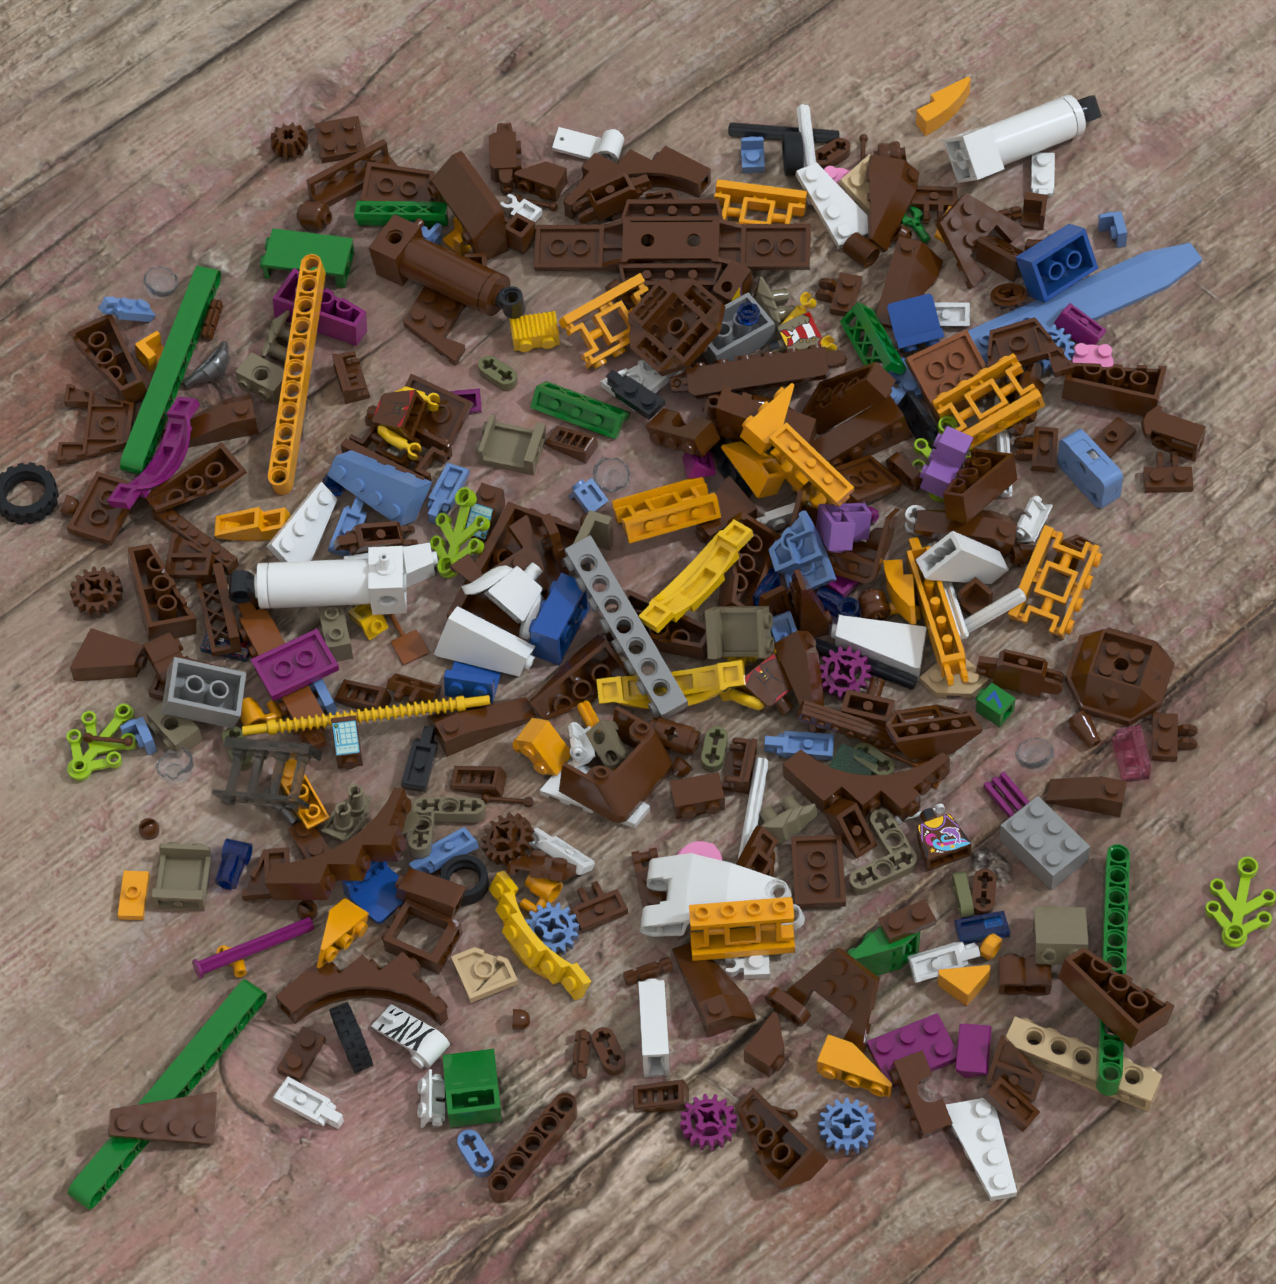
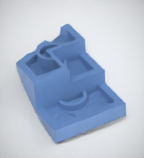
[769,511,836,590]

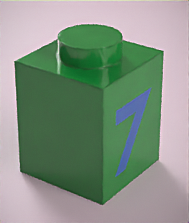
[975,683,1016,728]

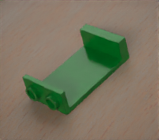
[260,228,355,288]

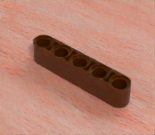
[488,1092,578,1203]

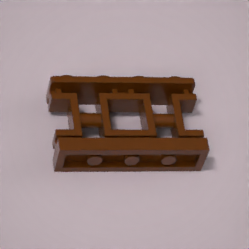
[341,405,453,481]

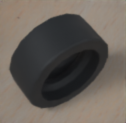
[782,132,804,176]
[440,854,489,906]

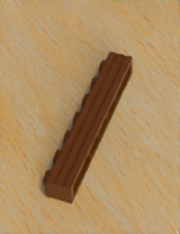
[152,508,239,575]
[797,700,900,752]

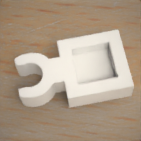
[500,194,542,222]
[725,955,770,979]

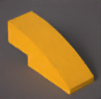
[916,76,971,136]
[214,507,291,541]
[883,559,916,625]

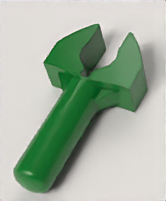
[900,206,930,243]

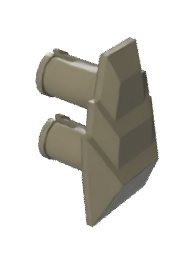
[753,277,796,332]
[260,310,291,363]
[322,784,371,842]
[759,795,818,844]

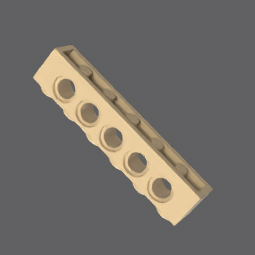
[1006,1016,1162,1112]

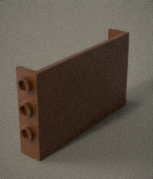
[447,502,582,643]

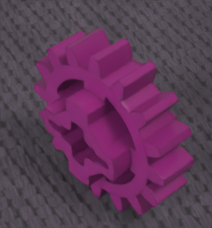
[820,646,872,700]
[680,1094,737,1151]

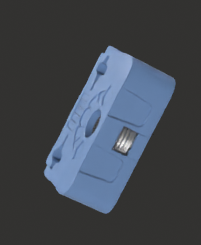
[1057,429,1123,509]

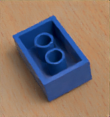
[1016,224,1098,302]
[529,573,590,666]

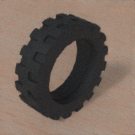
[0,462,59,525]
[329,1002,373,1073]

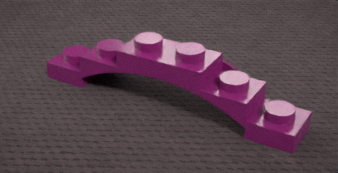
[107,397,200,509]

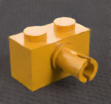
[512,718,572,776]

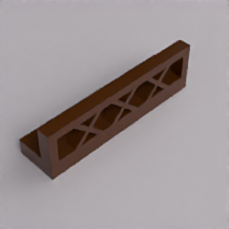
[306,139,397,207]
[195,562,241,657]

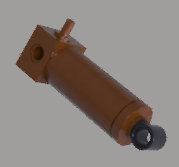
[368,214,526,319]

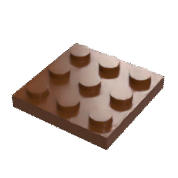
[904,329,991,422]

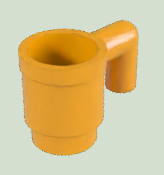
[240,697,283,726]
[519,872,563,913]

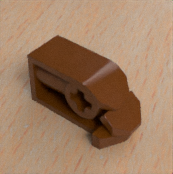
[1141,405,1206,462]

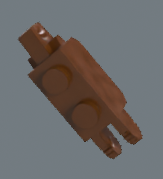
[489,123,522,195]
[572,173,652,224]
[1005,362,1044,437]
[333,521,418,555]
[976,649,1065,697]

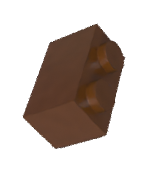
[669,772,725,819]

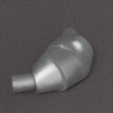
[183,341,229,388]

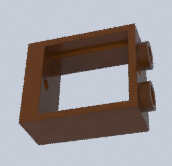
[382,898,463,975]

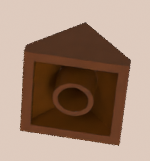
[975,235,1024,282]

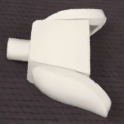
[461,562,543,643]

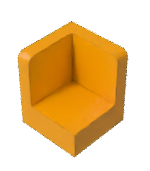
[442,217,471,256]
[135,331,164,373]

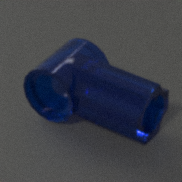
[816,587,861,619]
[215,838,253,890]

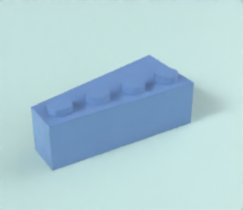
[327,450,432,526]

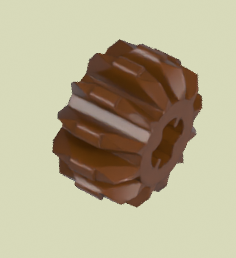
[270,122,308,161]

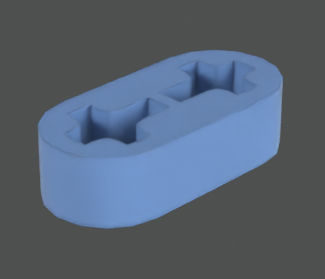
[457,1130,494,1177]

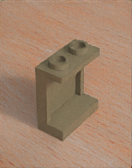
[475,414,547,475]
[569,510,614,578]
[705,606,774,659]
[152,842,213,911]
[1033,906,1088,965]

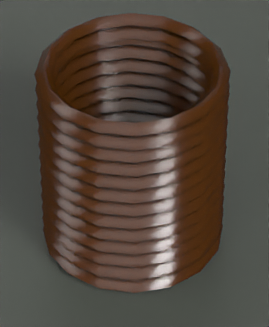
[842,232,880,268]

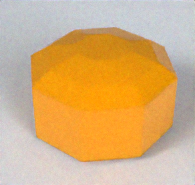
[980,933,1002,960]

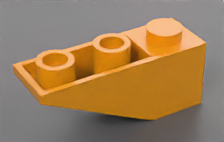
[740,383,794,455]
[721,442,787,498]
[273,757,330,830]
[316,898,369,969]
[817,1034,893,1098]

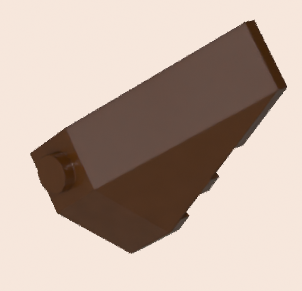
[866,155,920,253]
[162,394,259,448]
[145,442,247,513]
[913,510,1017,559]
[786,569,832,638]
[529,634,634,720]
[672,942,756,1038]
[735,1088,829,1189]

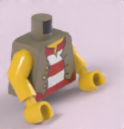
[767,292,837,353]

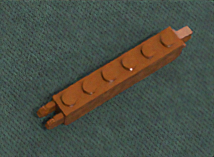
[238,602,327,751]

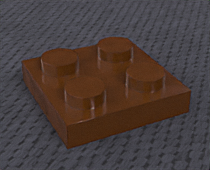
[314,116,365,163]

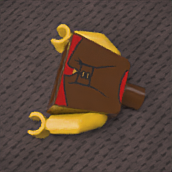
[366,387,440,460]
[719,647,794,716]

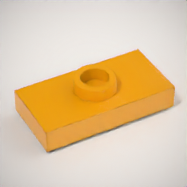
[117,870,150,920]

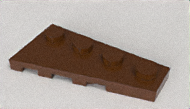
[108,1092,217,1145]

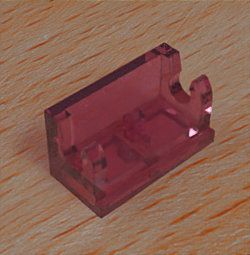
[1111,724,1151,782]

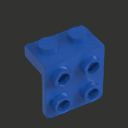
[887,294,944,352]
[444,661,502,703]
[342,862,404,924]

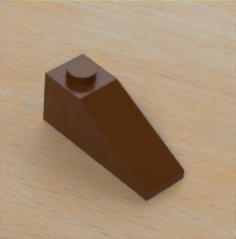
[1046,776,1127,817]

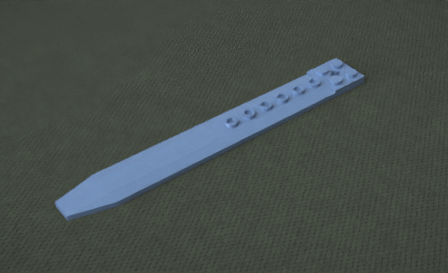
[888,243,1202,405]

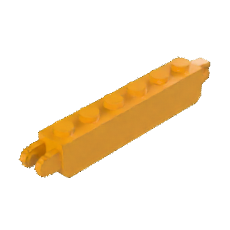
[906,537,969,686]

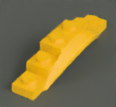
[638,520,754,633]
[596,660,746,709]
[488,870,592,1001]

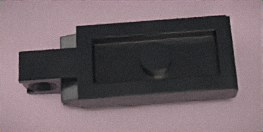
[606,370,665,420]
[897,391,938,450]
[710,442,753,499]
[401,726,438,793]

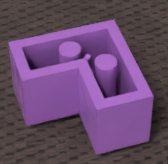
[919,426,973,499]
[816,503,872,553]

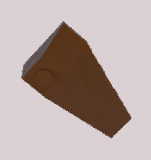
[876,236,943,329]
[774,630,828,733]
[427,697,537,757]

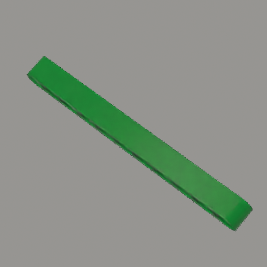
[120,266,221,475]
[1096,844,1130,1096]
[67,979,267,1210]

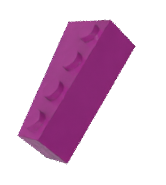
[273,268,367,346]

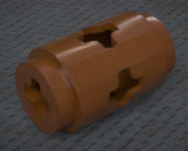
[649,717,701,756]

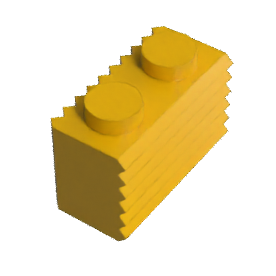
[509,311,560,352]

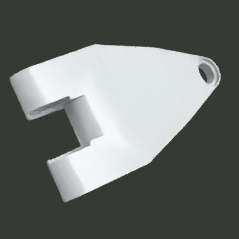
[640,853,805,937]

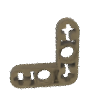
[408,797,486,858]
[849,809,917,895]

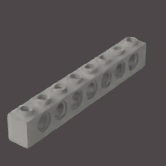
[563,535,688,719]

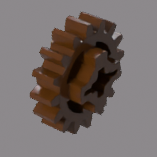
[69,566,123,616]
[481,812,535,866]

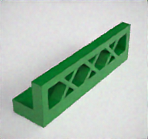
[354,201,449,226]
[840,302,907,375]
[530,381,631,439]

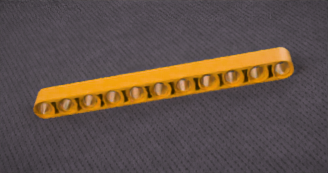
[268,254,326,495]

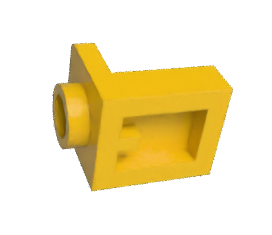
[347,604,388,640]

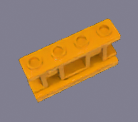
[714,179,807,224]
[558,273,649,369]
[932,353,1045,450]
[768,422,854,508]
[611,477,721,544]
[1008,525,1103,639]
[689,897,795,961]

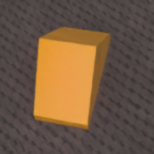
[937,965,990,1006]

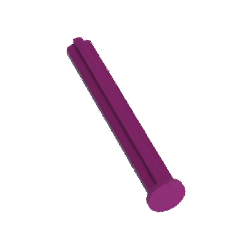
[192,917,314,979]

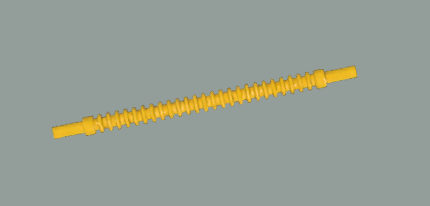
[242,695,490,736]

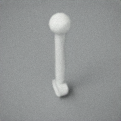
[894,804,945,824]

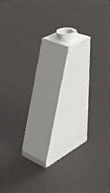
[916,531,1009,584]
[344,543,438,608]
[434,606,535,677]
[831,615,927,681]
[639,979,670,1078]

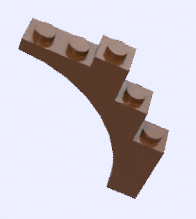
[563,146,711,219]
[782,749,950,822]
[265,788,411,900]
[276,952,448,1026]

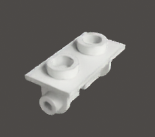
[1015,496,1053,543]
[567,722,595,768]
[417,1069,445,1128]

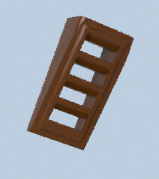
[545,426,598,463]
[334,679,392,711]
[450,766,506,796]
[633,1079,689,1112]

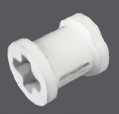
[905,505,925,536]

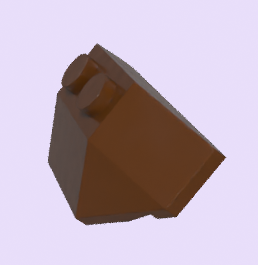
[885,705,983,760]

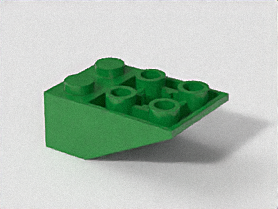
[847,927,921,976]
[443,1049,502,1128]

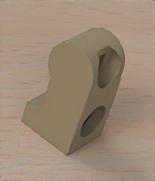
[585,720,630,770]

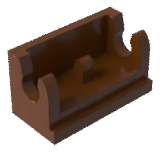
[332,351,370,404]
[722,737,757,794]

